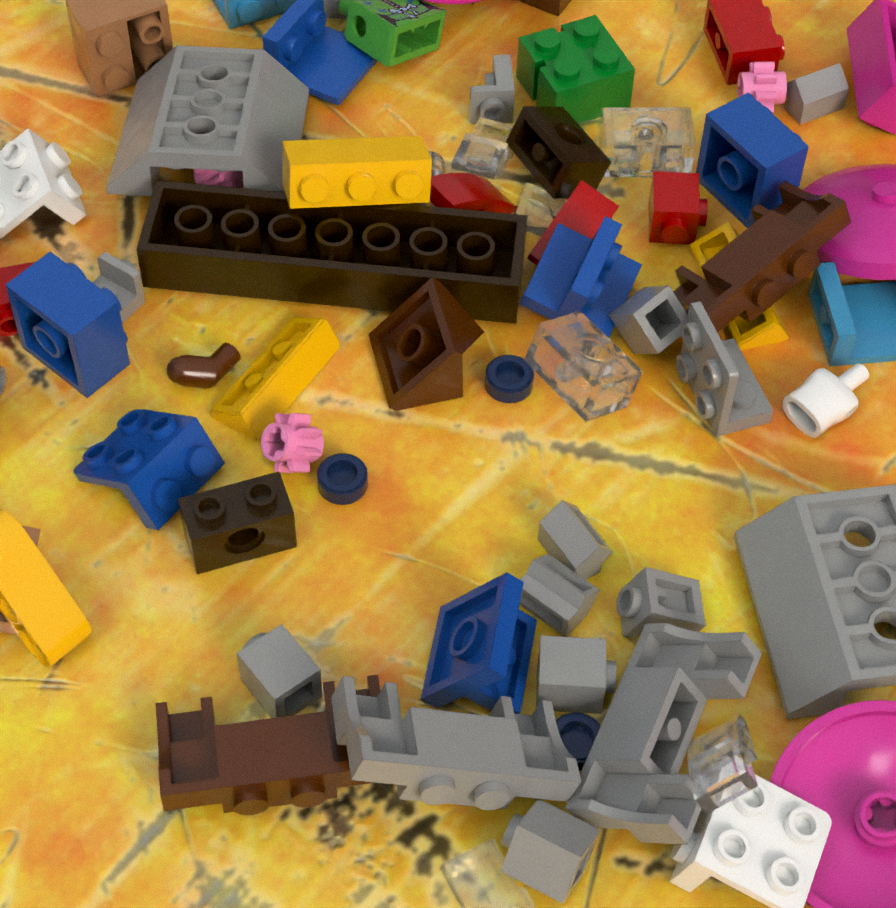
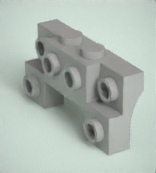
[565,623,762,845]
[331,676,581,810]

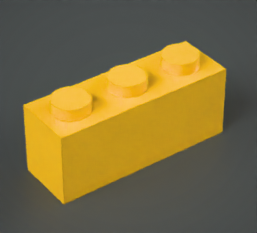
[282,136,432,209]

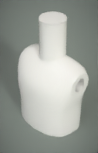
[783,363,869,438]

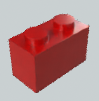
[703,0,785,85]

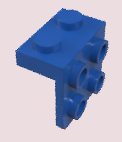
[73,409,225,530]

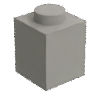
[609,285,688,354]
[237,624,323,718]
[536,635,616,714]
[500,799,600,904]

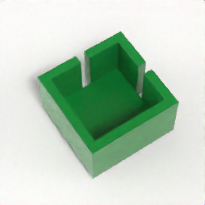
[516,15,635,124]

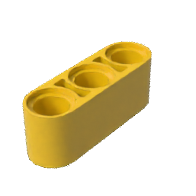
[0,509,92,668]

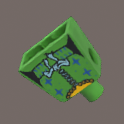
[339,0,446,67]

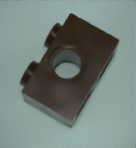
[505,106,611,199]
[178,472,297,574]

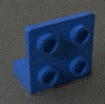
[262,0,377,105]

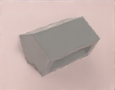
[785,63,849,125]
[538,500,613,580]
[519,554,600,637]

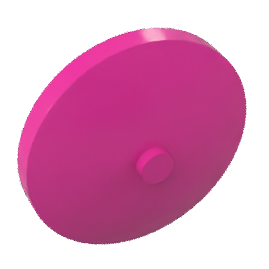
[804,164,896,280]
[770,700,896,908]

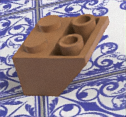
[65,0,173,97]

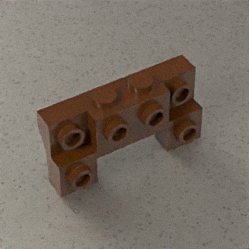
[673,181,851,333]
[155,675,380,815]

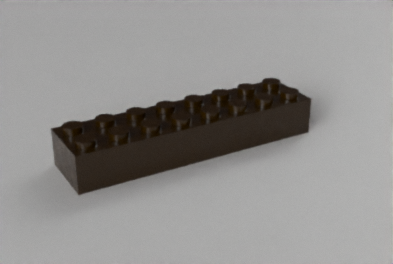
[136,180,528,324]

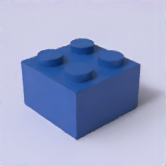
[696,92,809,228]
[5,252,130,398]

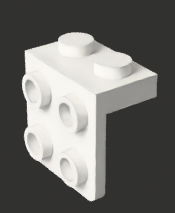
[0,128,87,239]
[670,762,832,908]

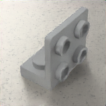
[676,301,773,437]

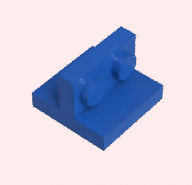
[519,216,642,346]
[421,572,537,714]

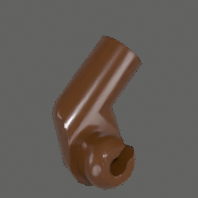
[167,342,241,389]

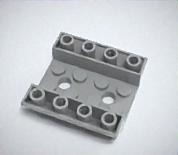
[106,45,310,197]
[734,484,896,719]

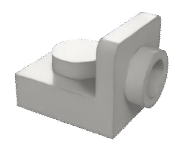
[469,54,515,124]
[93,252,145,324]
[617,567,706,639]

